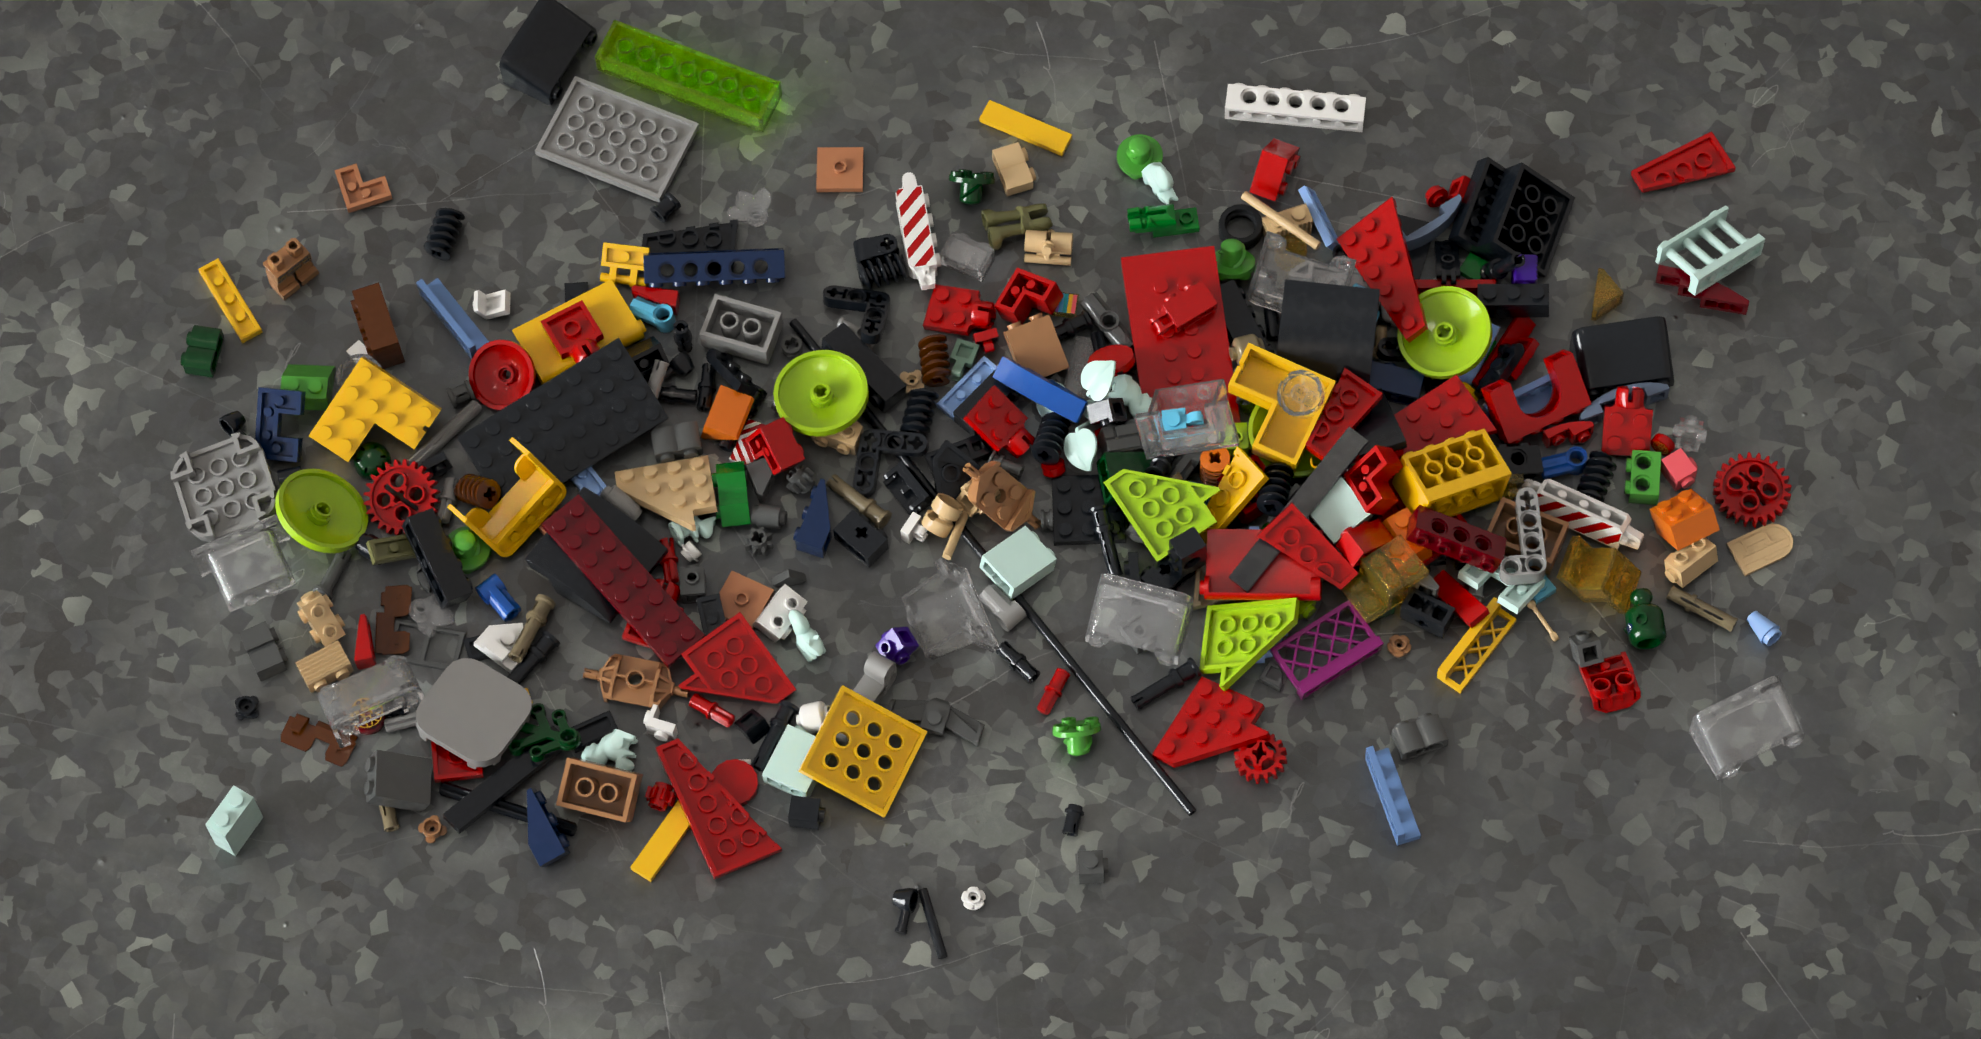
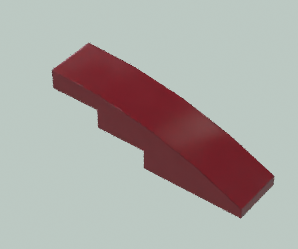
[1656,264,1749,315]

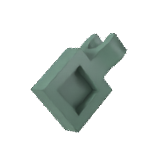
[950,338,980,382]

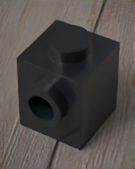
[788,795,826,830]

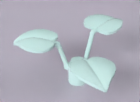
[1035,360,1116,471]

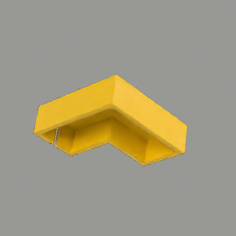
[1228,342,1336,472]
[309,356,442,462]

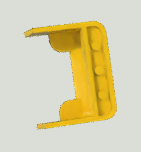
[447,437,567,557]

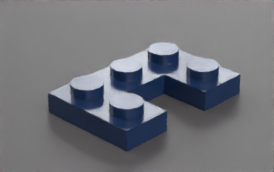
[255,387,306,462]

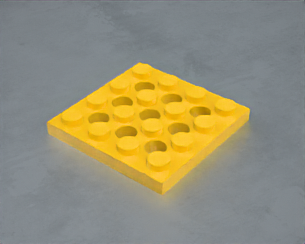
[798,685,928,818]

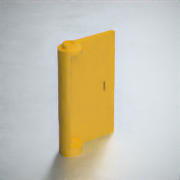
[512,279,646,385]

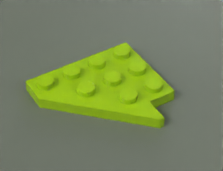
[1103,469,1221,562]
[1199,597,1300,691]

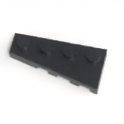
[642,219,739,265]

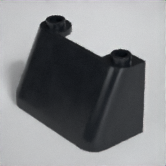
[499,0,598,106]
[1569,316,1674,400]

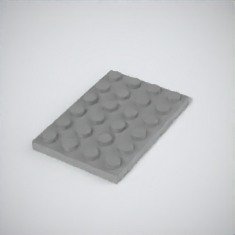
[535,76,700,202]

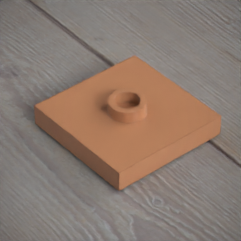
[816,147,864,192]
[719,571,775,630]

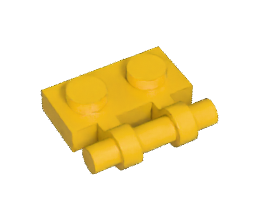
[600,242,651,288]

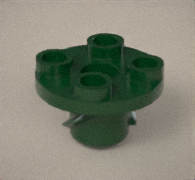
[949,169,995,205]

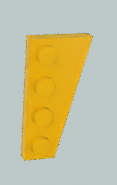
[1199,447,1269,545]

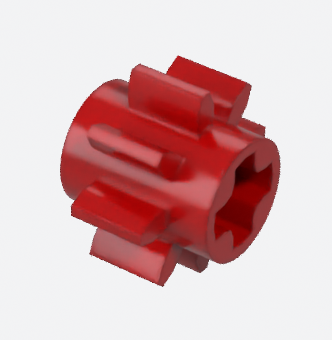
[645,782,676,811]

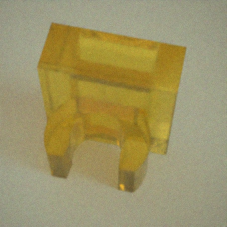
[1503,474,1525,501]

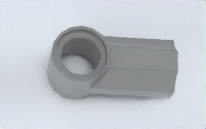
[979,583,1027,632]

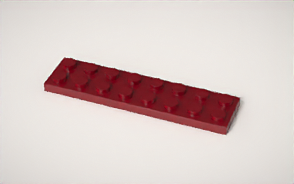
[542,494,705,667]

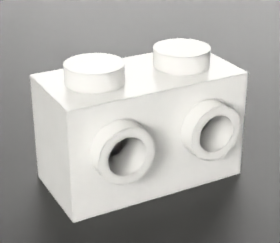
[752,584,808,643]

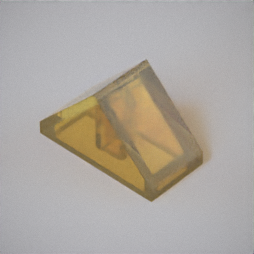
[1591,268,1624,321]

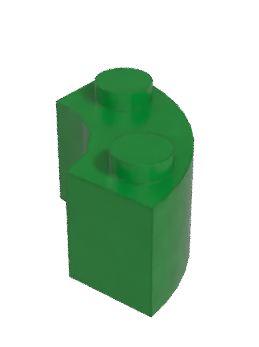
[712,461,751,527]

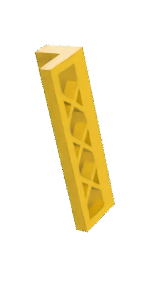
[1437,597,1517,694]

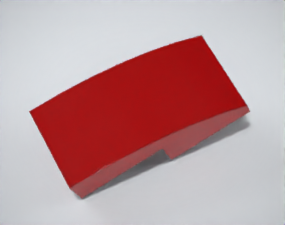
[1542,421,1594,448]

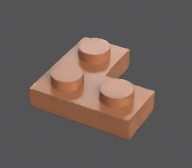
[334,163,393,213]

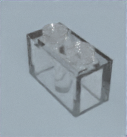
[940,231,995,282]

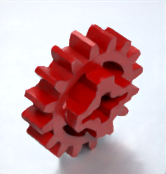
[1234,734,1288,784]

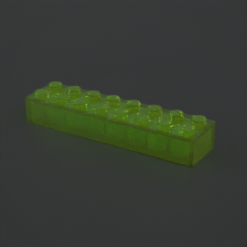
[595,20,782,132]

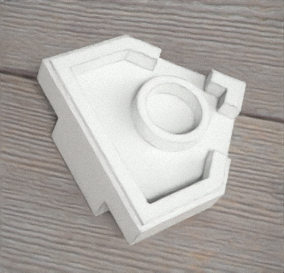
[474,623,527,673]

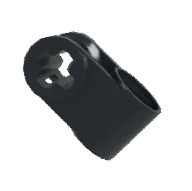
[853,234,899,268]

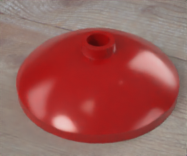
[469,340,536,410]

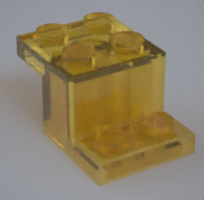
[1341,534,1429,624]
[1557,536,1642,614]

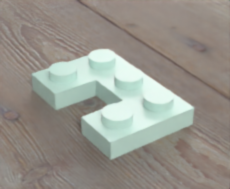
[1458,555,1546,614]

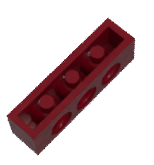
[1406,505,1507,573]

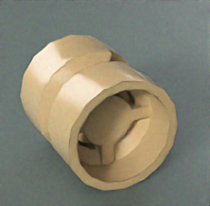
[921,493,964,538]

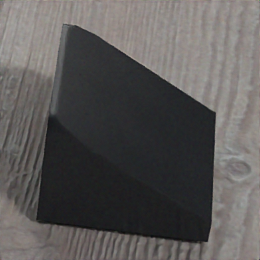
[734,708,770,744]

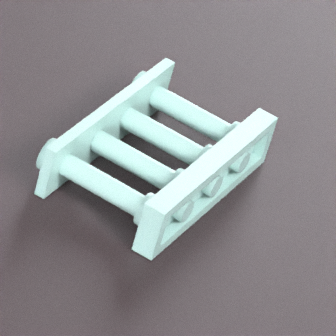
[1655,205,1765,296]

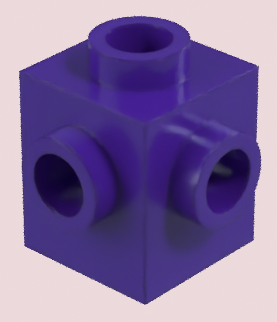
[875,627,919,665]

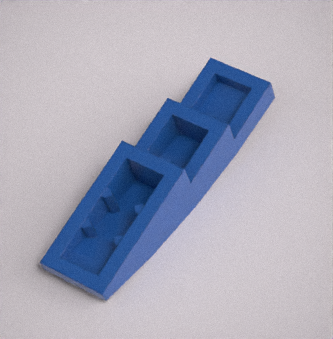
[993,356,1088,423]

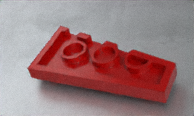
[1631,131,1736,193]

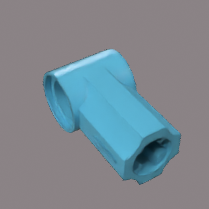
[629,296,676,333]

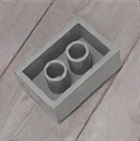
[699,294,783,365]

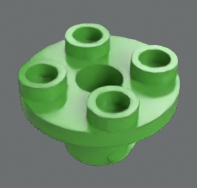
[1117,134,1163,179]
[1215,238,1255,281]
[448,526,492,574]
[1052,716,1101,756]

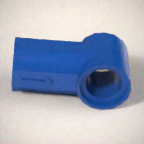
[1541,446,1588,479]
[475,573,521,622]

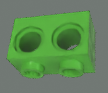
[1624,450,1661,505]

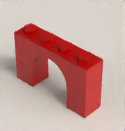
[1481,349,1591,444]

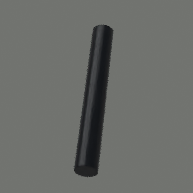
[918,888,947,959]

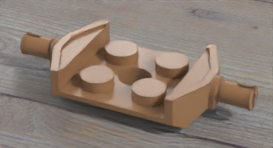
[963,461,1041,532]
[583,654,690,710]

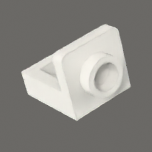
[473,289,511,320]
[643,704,678,742]

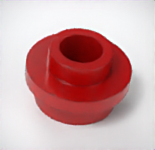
[1425,185,1448,207]

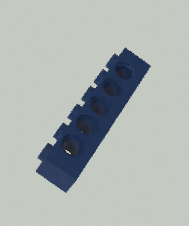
[643,248,785,287]

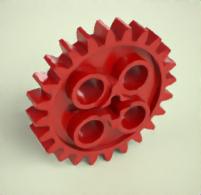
[1713,452,1792,528]
[363,459,441,535]

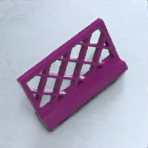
[1270,599,1384,700]

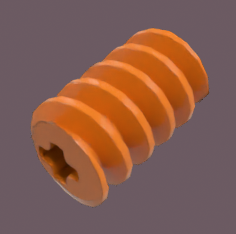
[1200,446,1230,486]

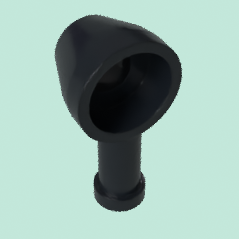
[663,350,695,382]
[219,411,246,437]
[892,888,918,935]

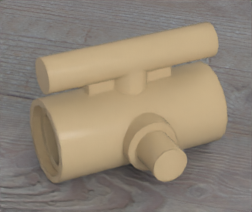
[1024,229,1073,266]

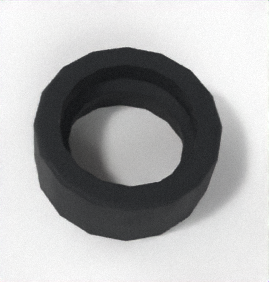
[1218,204,1263,250]

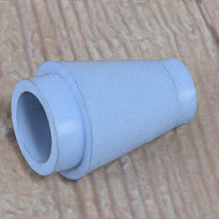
[1747,611,1782,646]

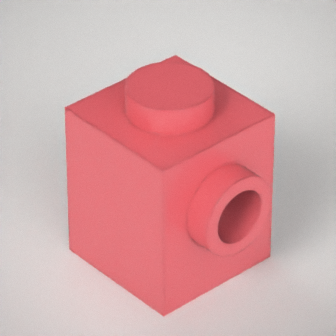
[1660,448,1698,491]

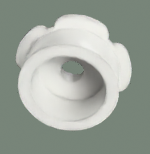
[681,541,702,562]
[961,887,986,910]

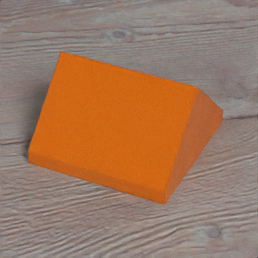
[701,385,754,440]

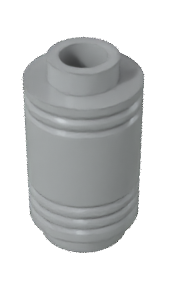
[599,484,642,521]

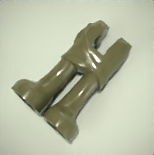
[981,203,1053,251]

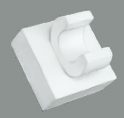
[900,512,928,544]

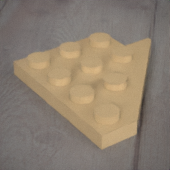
[615,455,718,531]

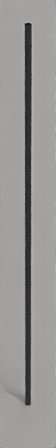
[789,318,1196,816]

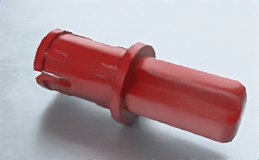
[659,537,679,584]
[1037,668,1070,715]
[689,693,735,727]

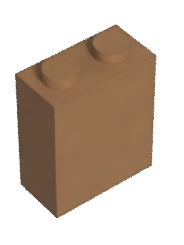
[1003,312,1069,377]

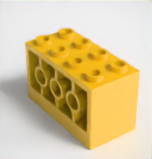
[1392,429,1512,517]

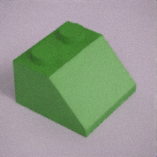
[280,364,335,410]

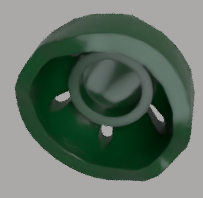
[354,442,391,480]

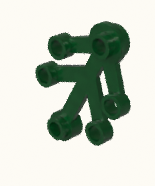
[508,703,581,762]

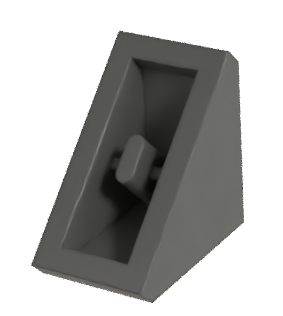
[746,458,778,504]

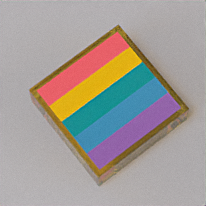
[1053,292,1079,318]

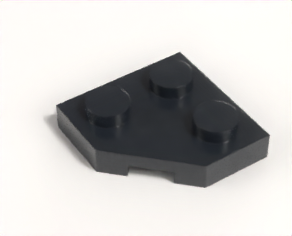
[931,440,981,500]

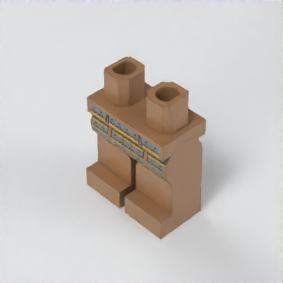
[263,238,319,301]

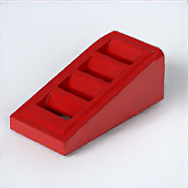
[631,285,680,316]
[354,614,377,670]

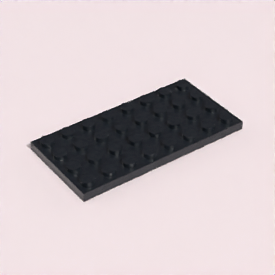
[457,338,669,503]

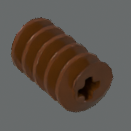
[918,334,951,387]
[454,474,501,509]

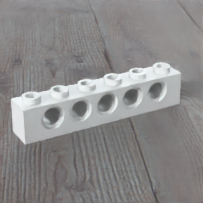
[1225,83,1366,132]

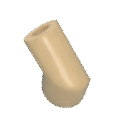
[1372,325,1387,359]

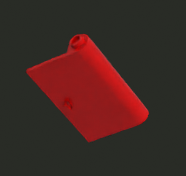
[1199,529,1323,601]

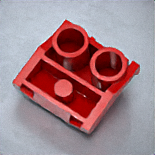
[1579,651,1641,713]

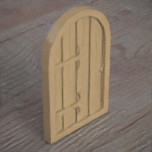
[1726,523,1793,576]

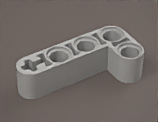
[1499,487,1547,585]
[836,651,897,746]

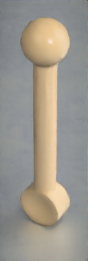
[1527,600,1559,642]

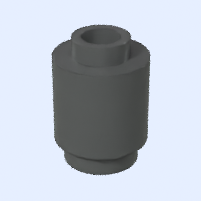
[751,503,787,529]

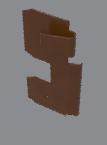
[375,585,412,655]
[281,713,358,767]

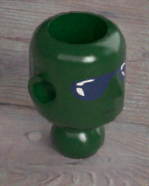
[1623,588,1667,649]

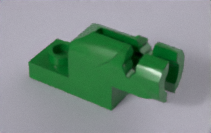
[1127,204,1200,238]

